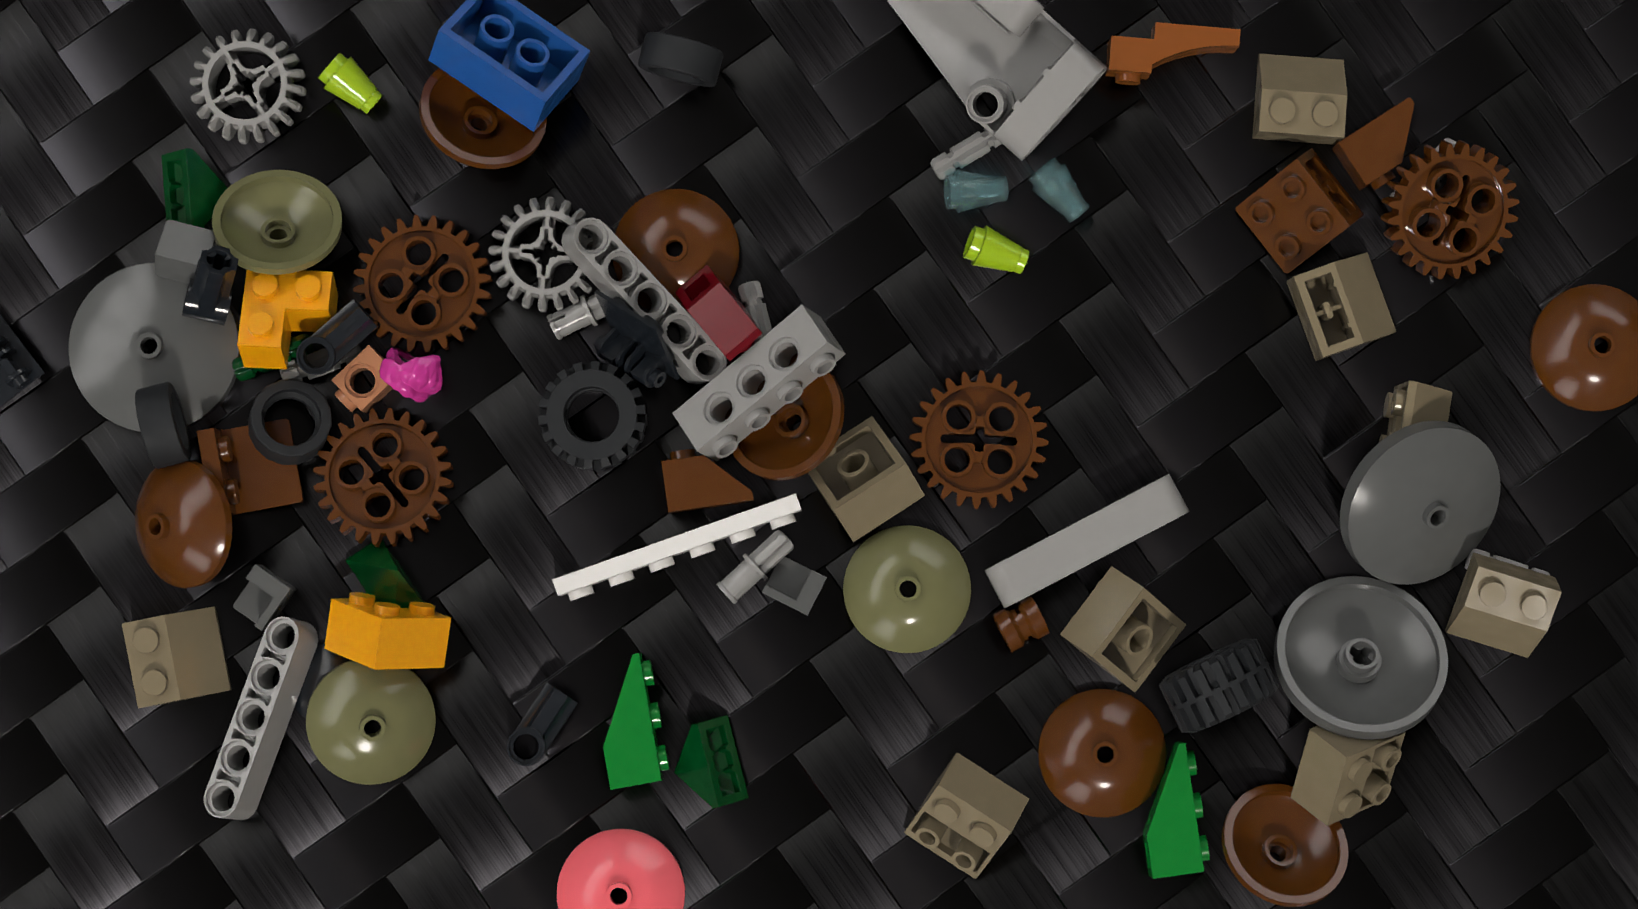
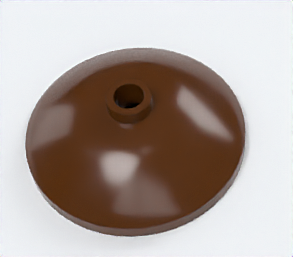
[419,68,547,169]
[613,189,739,314]
[1530,284,1638,412]
[725,354,844,480]
[135,460,232,588]
[1038,689,1167,817]
[1222,784,1348,907]

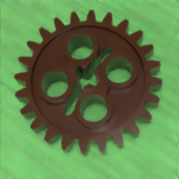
[1381,140,1519,279]
[353,215,493,354]
[909,370,1049,510]
[313,408,454,547]

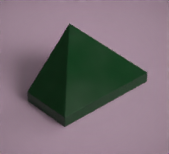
[161,148,227,228]
[346,538,424,608]
[674,715,749,808]

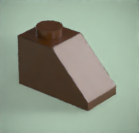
[1332,97,1415,191]
[661,449,754,514]

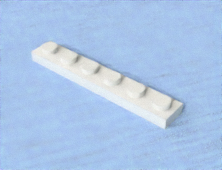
[552,493,802,601]

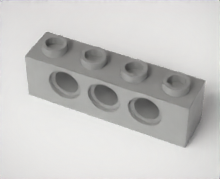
[673,305,846,462]

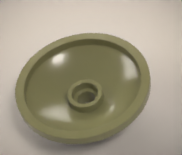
[212,170,342,275]
[843,525,971,653]
[306,660,436,785]

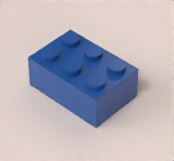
[428,0,590,132]

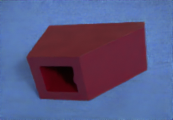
[675,265,762,361]

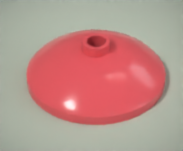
[557,828,685,909]

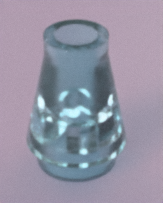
[1029,158,1089,222]
[944,170,1008,213]

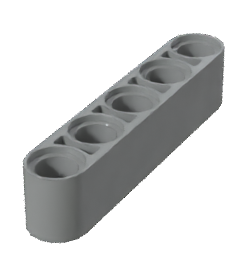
[561,218,727,385]
[984,473,1189,608]
[204,616,318,820]

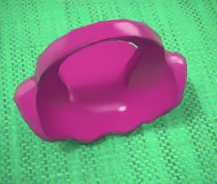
[379,347,443,403]

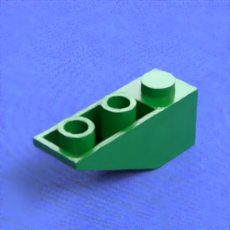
[603,653,670,790]
[1143,741,1210,879]

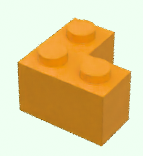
[237,270,338,369]
[324,592,451,670]

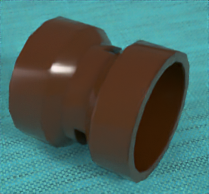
[993,596,1050,652]

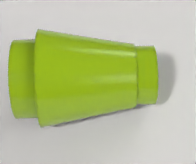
[318,53,383,114]
[963,225,1029,274]

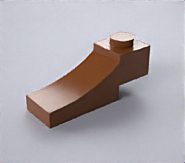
[1105,22,1241,85]

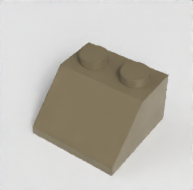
[1252,54,1347,145]
[808,416,925,542]
[1445,552,1562,658]
[1060,566,1186,692]
[122,606,232,708]

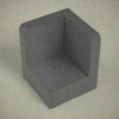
[155,220,217,284]
[762,557,827,616]
[233,564,297,631]

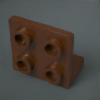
[1236,148,1364,273]
[197,419,304,515]

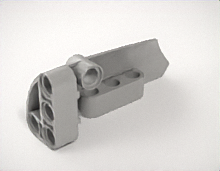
[887,0,1108,161]

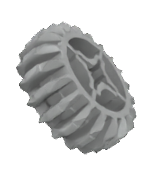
[190,29,306,144]
[489,197,593,312]

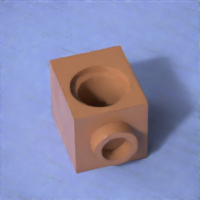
[332,345,393,414]

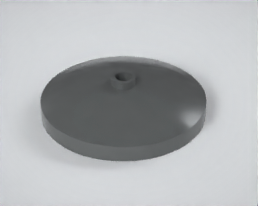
[69,263,241,432]
[1340,421,1501,585]
[1274,576,1448,740]

